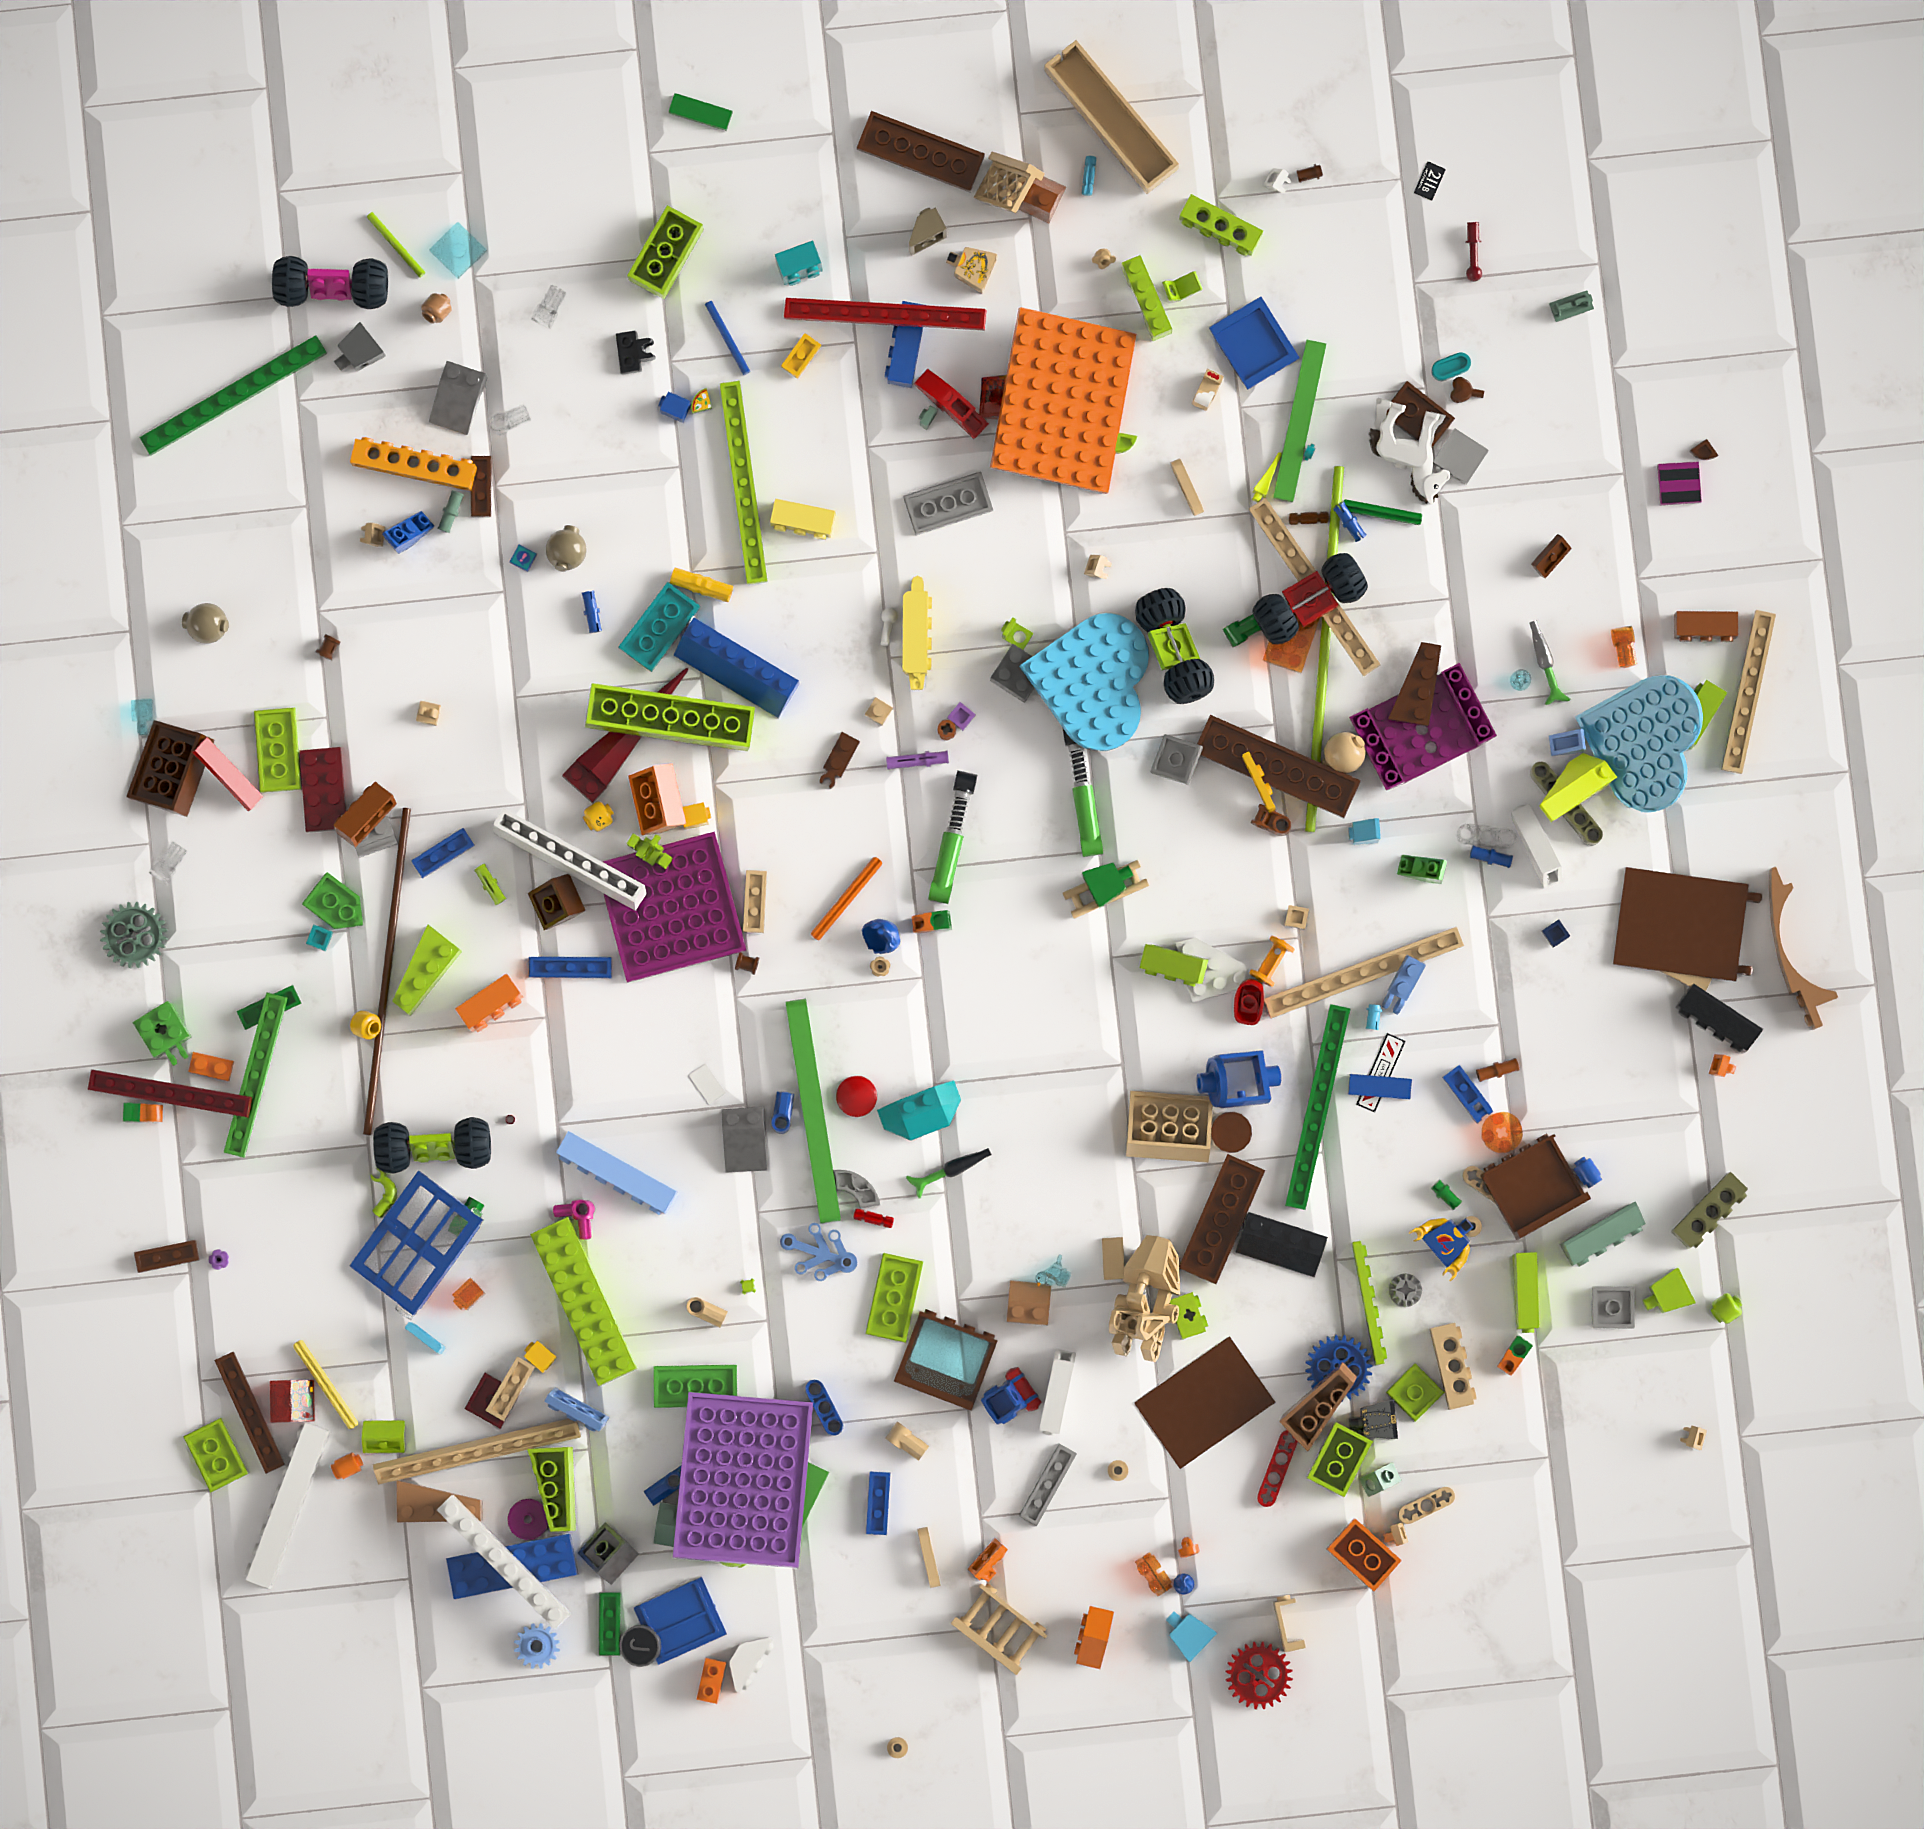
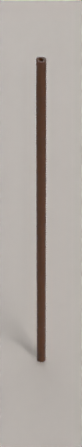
[363,808,411,1135]

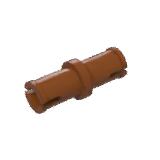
[1476,1058,1519,1082]

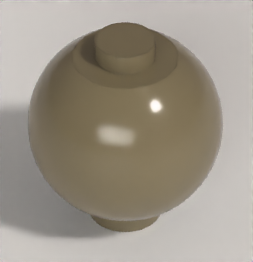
[546,525,587,572]
[182,603,229,644]

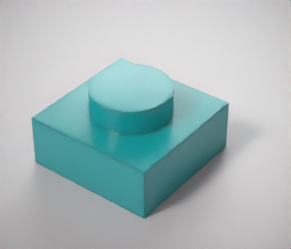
[306,924,334,952]

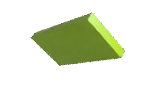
[254,707,302,793]
[865,1253,924,1343]

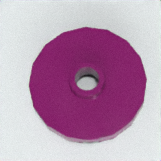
[507,1499,548,1540]

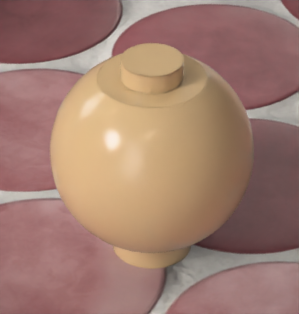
[1322,732,1365,773]

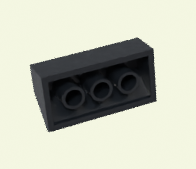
[1675,983,1763,1053]
[1235,1212,1328,1277]

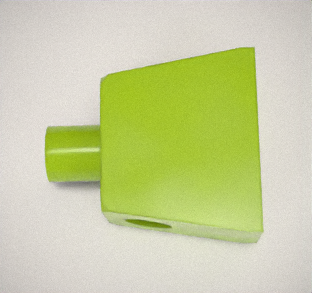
[1642,1268,1696,1313]

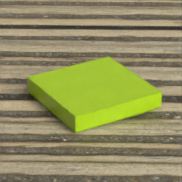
[1386,1363,1445,1422]

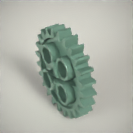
[100,902,168,969]

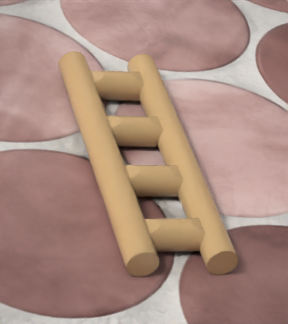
[1062,860,1149,919]

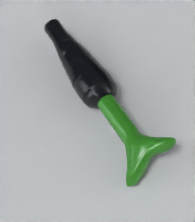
[906,1148,992,1199]

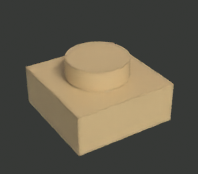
[865,697,893,726]
[1285,905,1309,930]

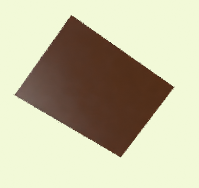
[1134,1336,1276,1469]

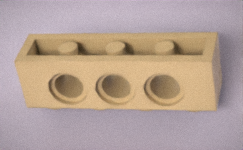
[1429,1323,1477,1410]

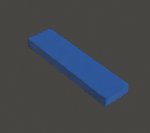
[529,957,612,978]

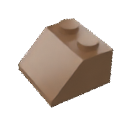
[1007,1281,1051,1326]

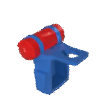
[981,1367,1042,1424]

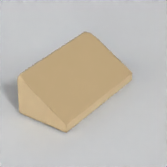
[1102,1237,1124,1280]

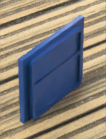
[1209,296,1300,390]
[634,1577,727,1665]

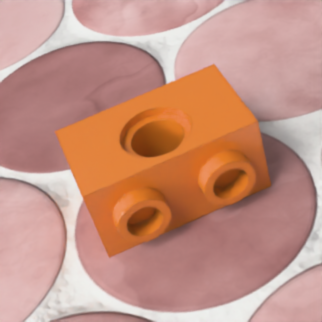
[696,1658,727,1704]

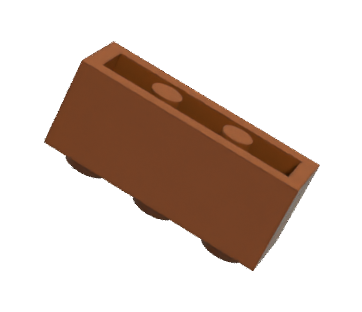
[1674,611,1738,642]
[333,782,397,848]

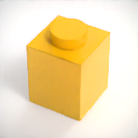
[682,802,712,830]
[524,1341,557,1373]

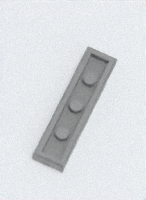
[1019,1443,1077,1526]

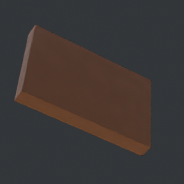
[1386,381,1455,448]

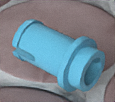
[1366,1004,1383,1030]

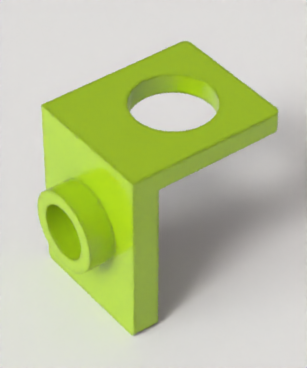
[1162,271,1202,301]
[1001,617,1033,650]

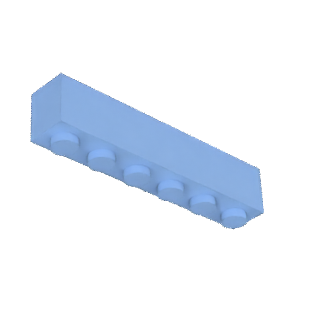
[556,1131,678,1215]

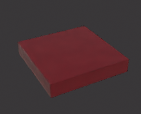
[464,1373,521,1429]

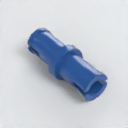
[1333,501,1367,542]
[581,590,602,633]
[1470,845,1513,868]

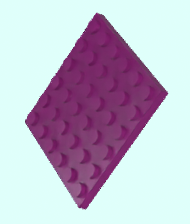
[602,831,747,983]

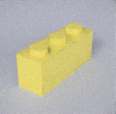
[770,499,836,540]

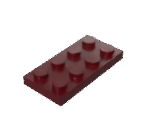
[299,747,346,833]

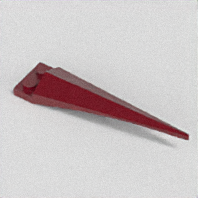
[562,668,688,804]

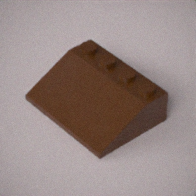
[126,720,215,817]

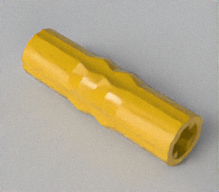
[670,567,733,602]

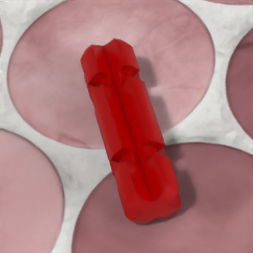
[853,1208,894,1228]

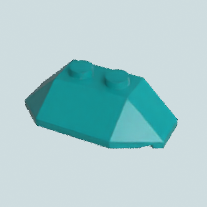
[877,1080,961,1141]

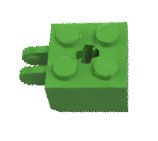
[132,1001,192,1066]

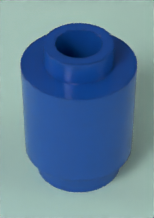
[1573,1157,1602,1189]

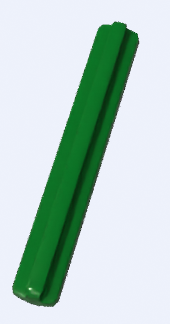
[1342,499,1423,525]

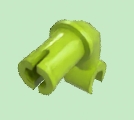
[370,1168,397,1218]

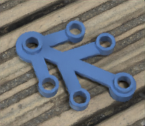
[780,1223,857,1281]

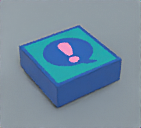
[509,544,537,572]

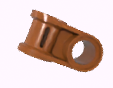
[1250,804,1291,836]

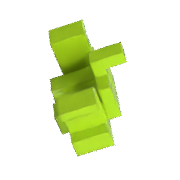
[626,833,672,869]

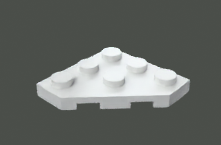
[1175,937,1250,1003]

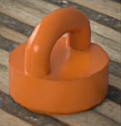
[1178,1537,1200,1558]

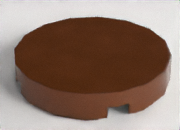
[1211,1112,1252,1153]

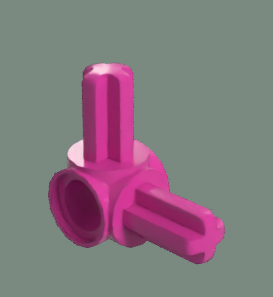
[553,1200,595,1240]

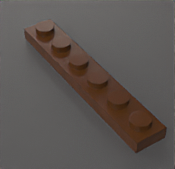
[214,1352,285,1474]

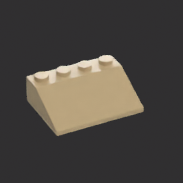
[1126,1091,1213,1163]

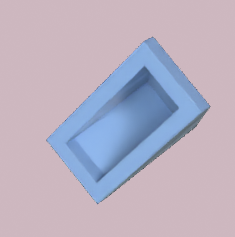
[1549,729,1586,756]

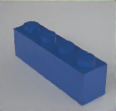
[884,301,923,388]

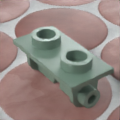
[1549,290,1594,322]

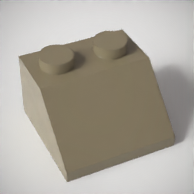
[909,207,947,256]

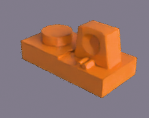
[968,1538,1008,1582]

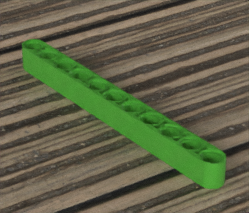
[786,998,841,1224]

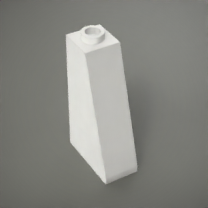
[1511,804,1563,889]
[1039,1349,1076,1436]

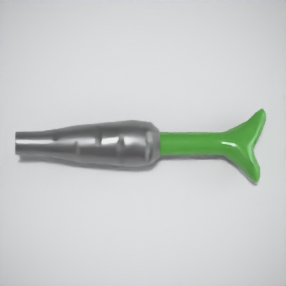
[1529,620,1571,705]

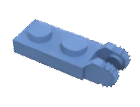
[1382,955,1426,1015]

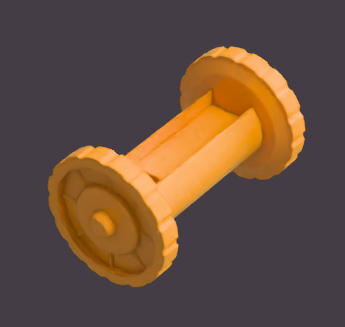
[1249,935,1295,987]

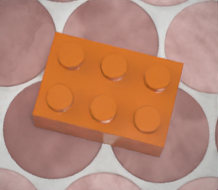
[628,764,686,835]
[455,973,523,1032]
[1326,1518,1402,1592]

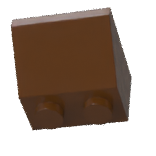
[528,874,586,931]

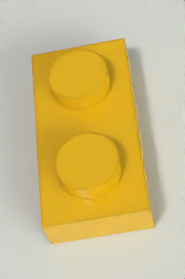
[781,333,821,379]

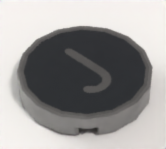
[620,1625,662,1667]

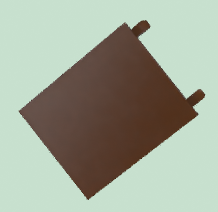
[1613,867,1762,982]

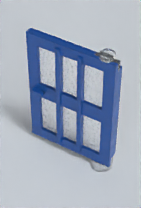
[349,1171,484,1320]

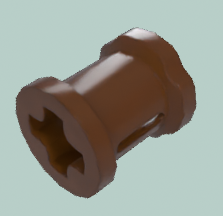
[315,634,341,661]
[735,952,760,975]

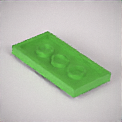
[654,1365,737,1408]

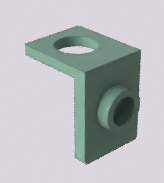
[1359,1462,1402,1497]

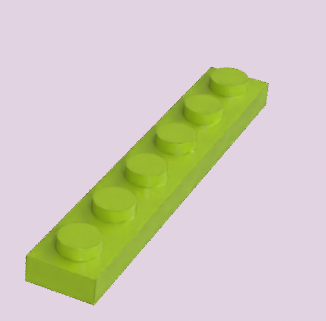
[1351,1241,1387,1365]

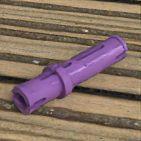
[886,750,949,770]

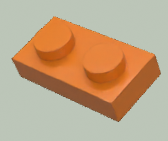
[188,1052,234,1081]

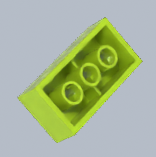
[627,205,704,300]

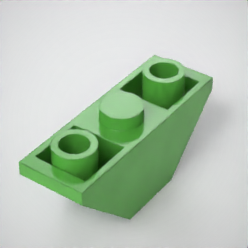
[1397,855,1447,884]

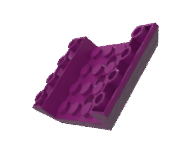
[1349,663,1497,791]

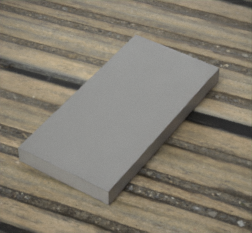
[903,472,994,536]

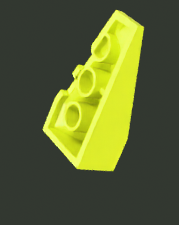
[1539,753,1617,822]

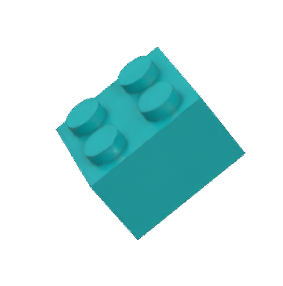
[775,240,823,286]

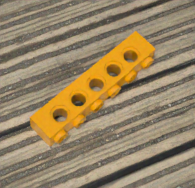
[350,437,477,491]

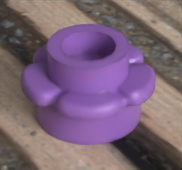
[208,1249,229,1270]

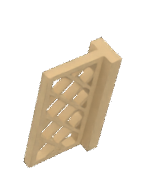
[974,151,1045,213]

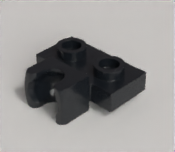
[616,330,656,375]

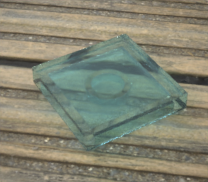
[429,222,487,279]

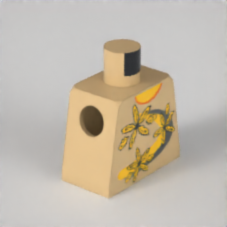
[946,247,997,293]

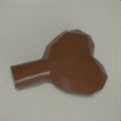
[1450,377,1485,403]

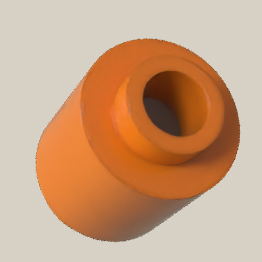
[331,1452,363,1480]

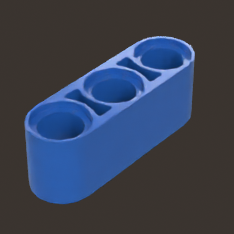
[805,1380,844,1436]

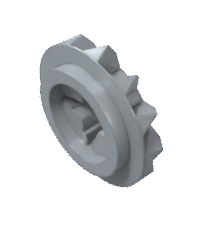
[1389,1273,1422,1307]

